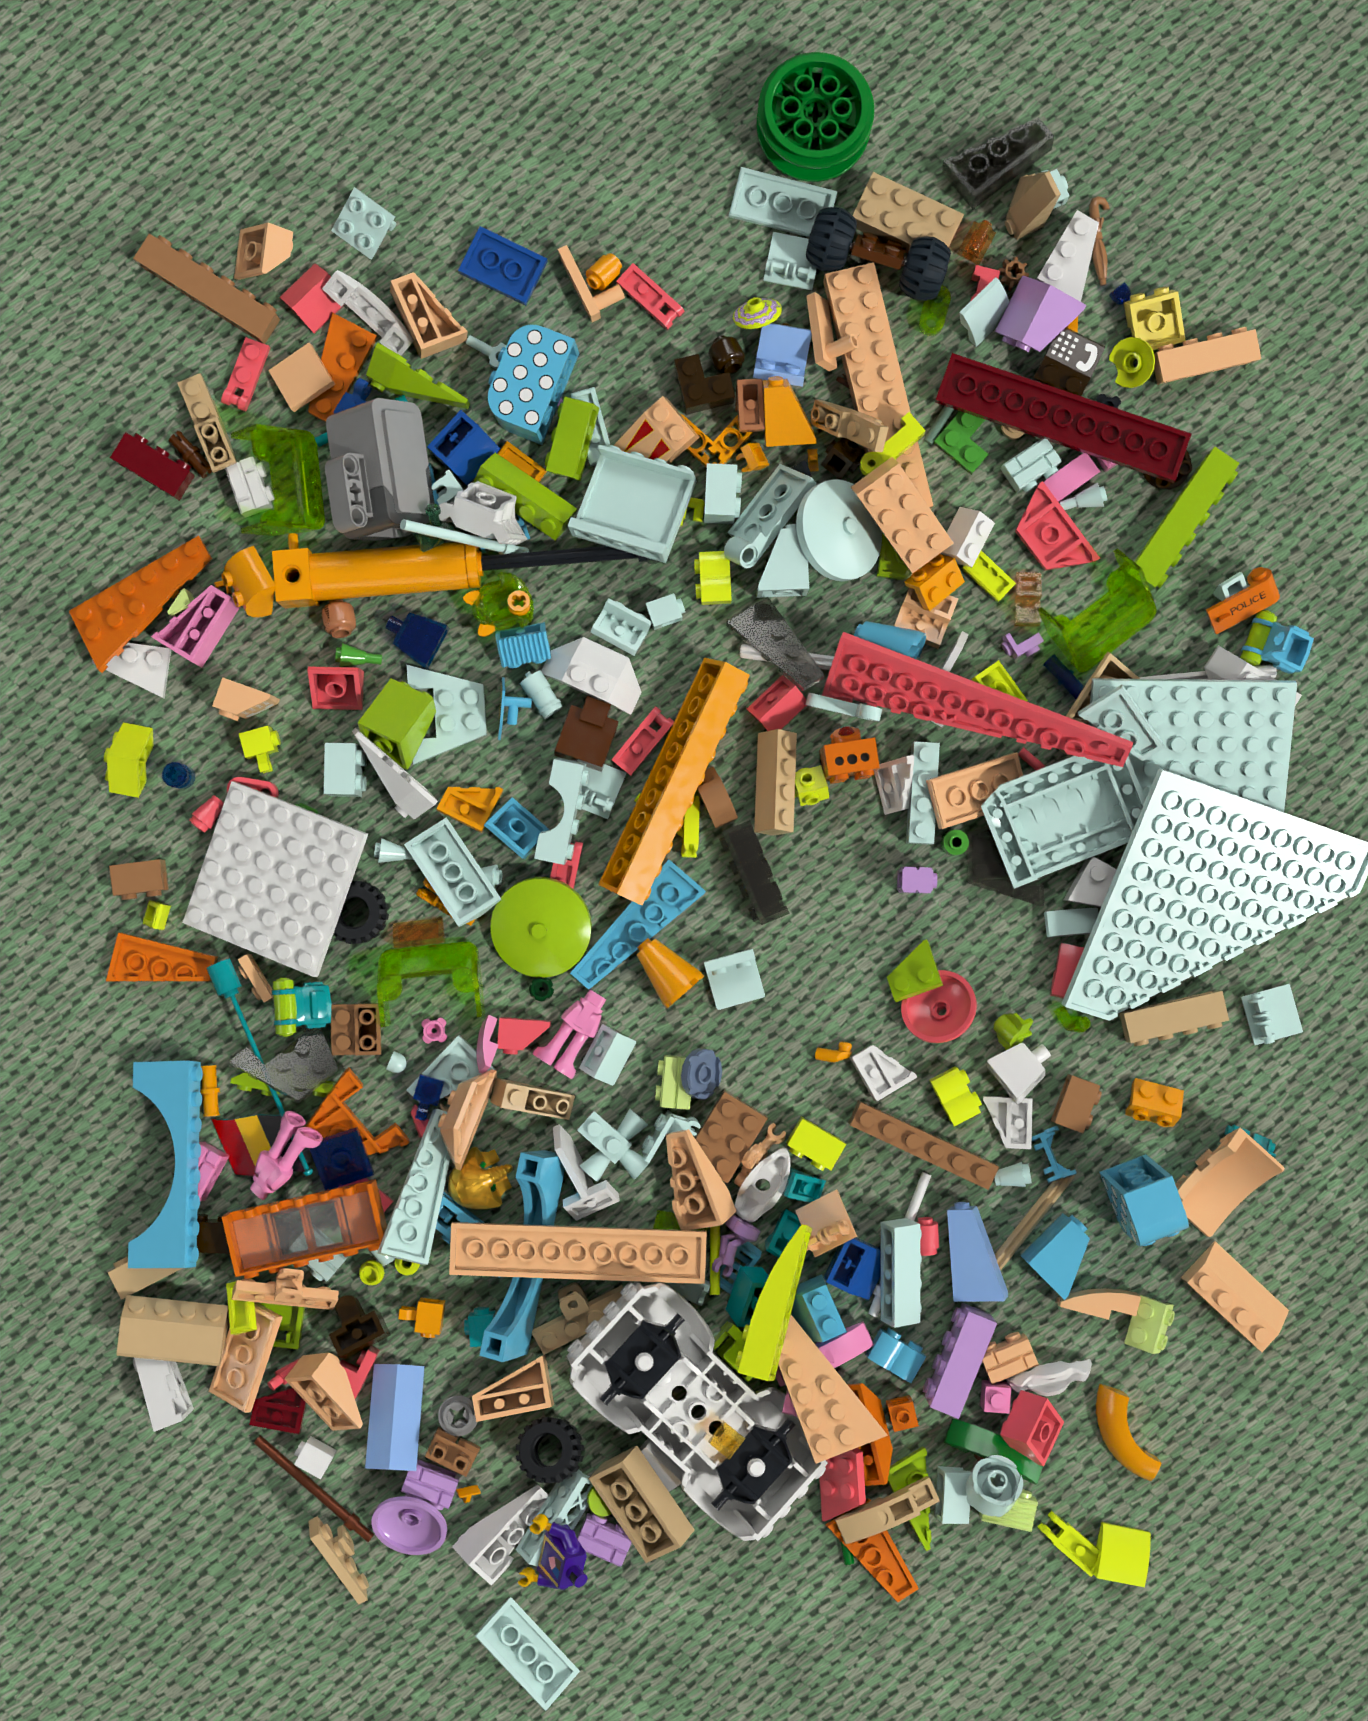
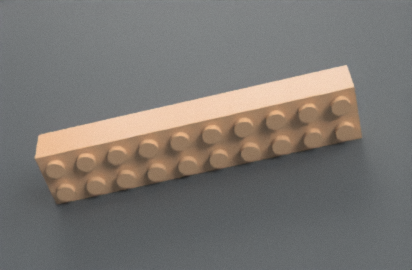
[823,262,933,509]

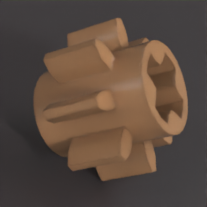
[998,257,1029,291]

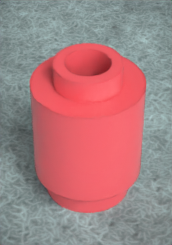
[917,1217,939,1256]

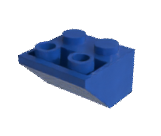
[427,410,500,487]
[823,1237,881,1300]

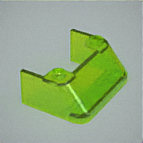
[231,424,325,536]
[1038,548,1157,672]
[377,941,486,1028]

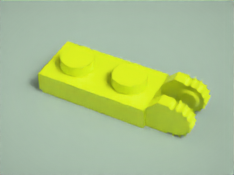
[1038,1510,1099,1577]

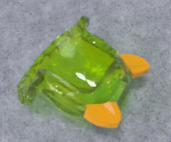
[462,572,534,637]

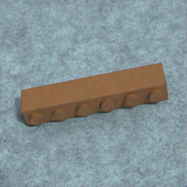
[133,233,280,344]
[848,1100,999,1190]

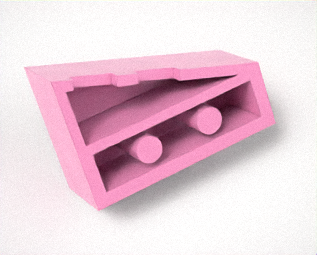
[151,585,240,668]

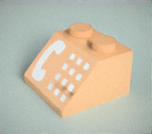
[212,677,280,721]

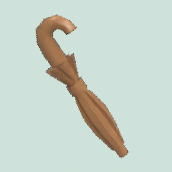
[1089,196,1110,286]

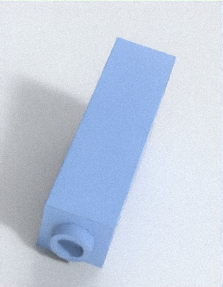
[947,1202,1008,1302]

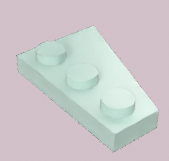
[1078,684,1165,761]

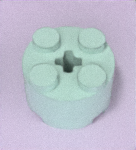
[966,1455,1023,1517]

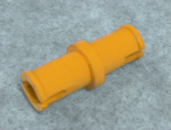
[200,1065,220,1117]

